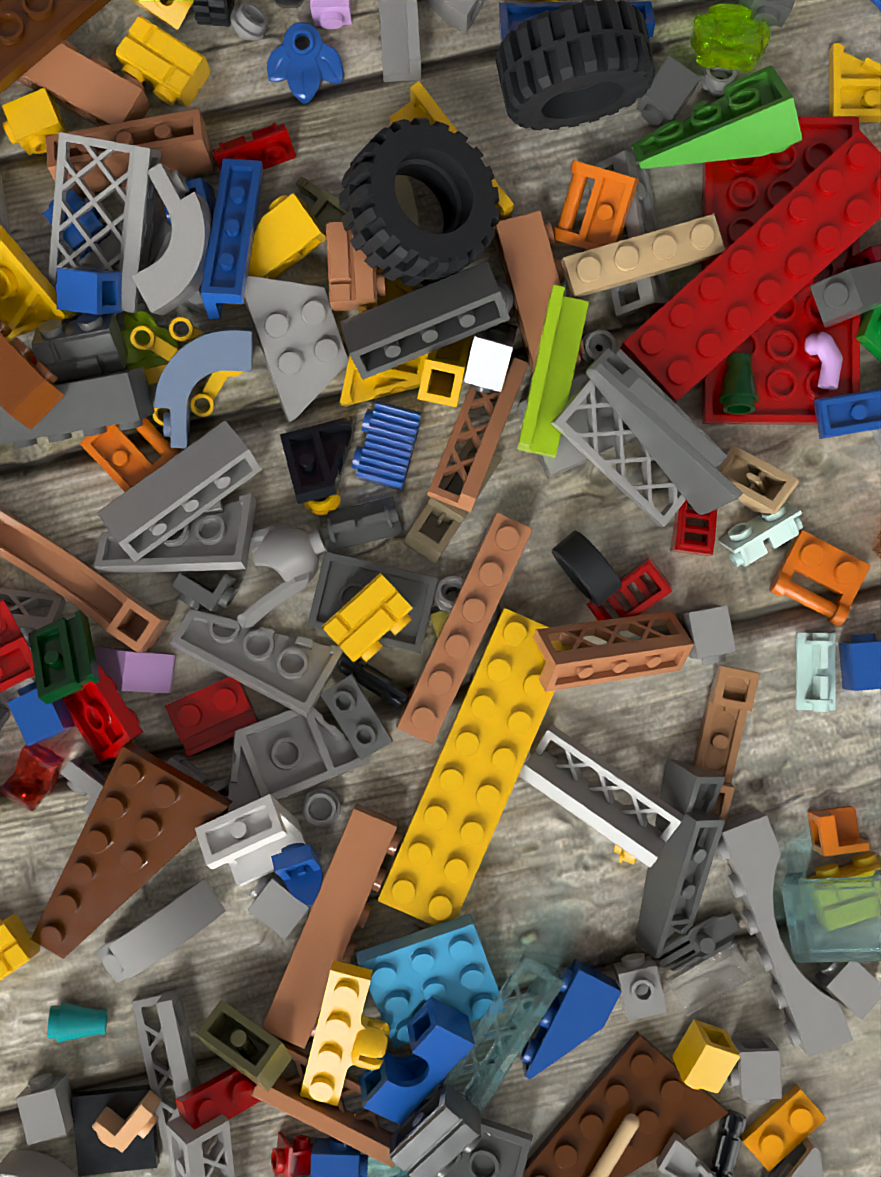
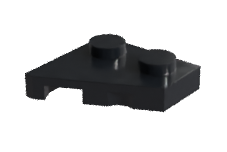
[280,416,355,504]

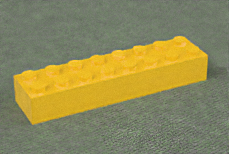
[377,608,573,926]

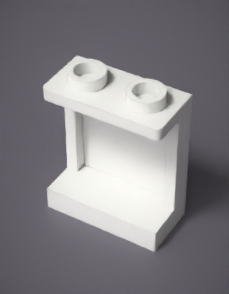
[195,794,307,886]

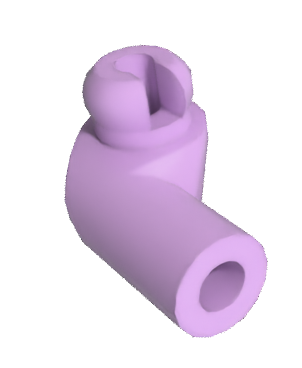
[805,332,843,390]

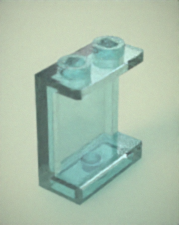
[781,870,881,963]

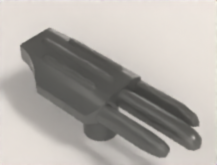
[659,912,741,971]

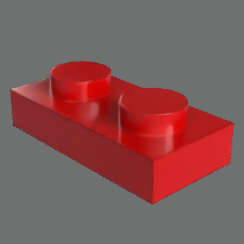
[175,1067,261,1130]

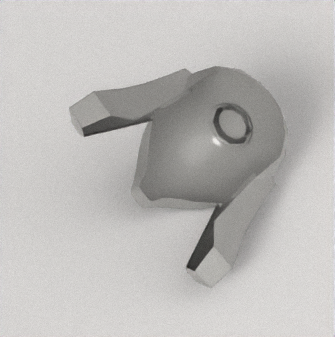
[237,523,326,629]

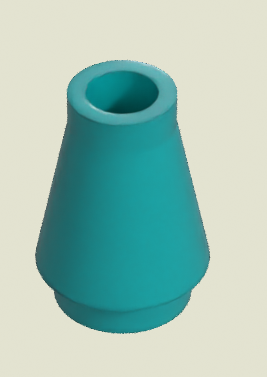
[47,1001,108,1043]

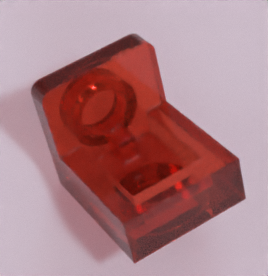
[1,744,64,811]

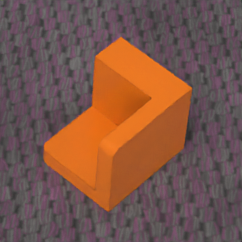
[807,806,870,857]

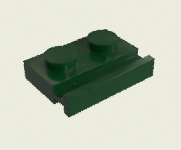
[28,610,100,705]

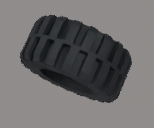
[495,0,656,131]
[339,118,500,286]

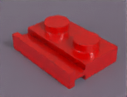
[165,677,259,757]

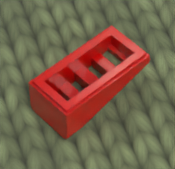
[670,490,717,557]
[586,557,673,621]

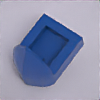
[271,843,322,906]

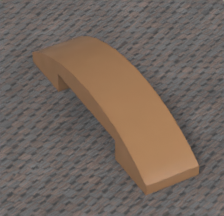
[693,665,760,825]

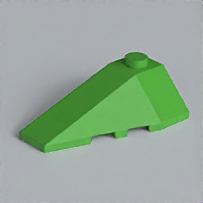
[631,65,803,169]

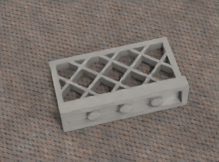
[48,132,162,313]
[551,349,728,527]

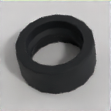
[552,530,622,606]

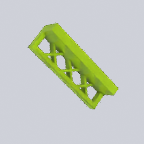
[516,285,589,458]

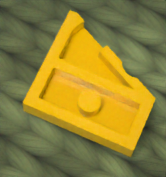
[829,43,881,123]

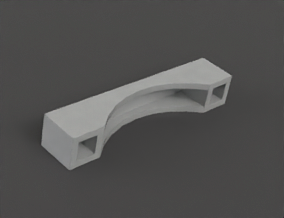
[716,810,853,1057]

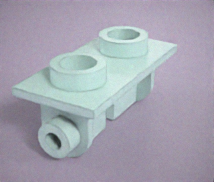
[718,502,803,567]
[796,633,836,712]

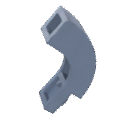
[154,327,253,448]

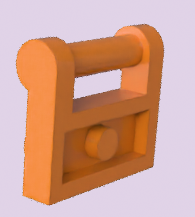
[552,160,639,250]
[79,418,182,492]
[769,530,871,627]

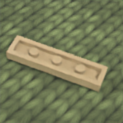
[562,214,725,299]

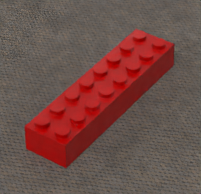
[619,129,881,404]

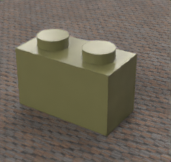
[196,1000,293,1092]

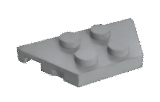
[244,276,348,422]
[226,707,370,814]

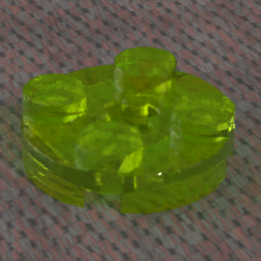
[690,3,770,72]

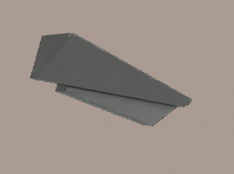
[586,347,743,515]
[636,759,725,958]

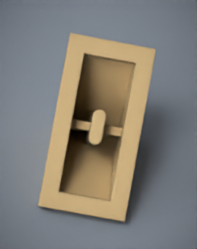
[716,445,799,514]

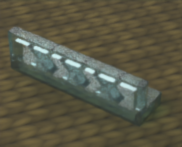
[438,954,565,1114]

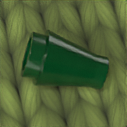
[719,353,759,415]

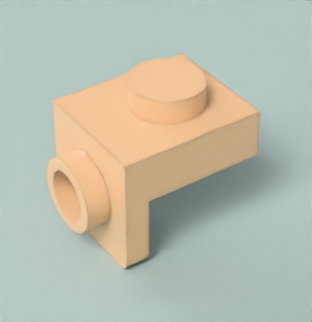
[92,1090,162,1153]

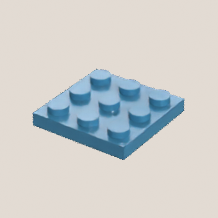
[357,913,506,1048]

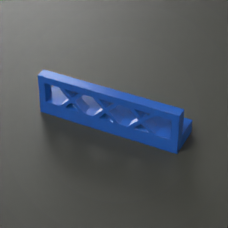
[200,158,264,320]

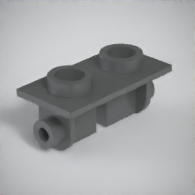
[319,497,402,552]
[320,674,394,760]

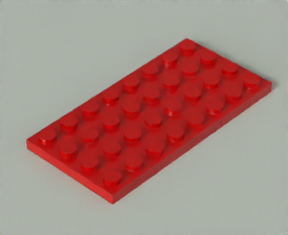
[702,117,860,425]

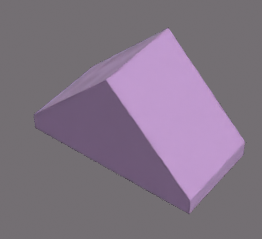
[96,647,175,693]

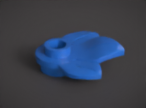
[267,22,343,105]

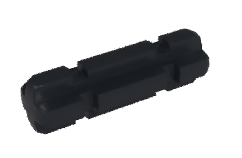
[338,655,409,708]
[710,1110,747,1177]

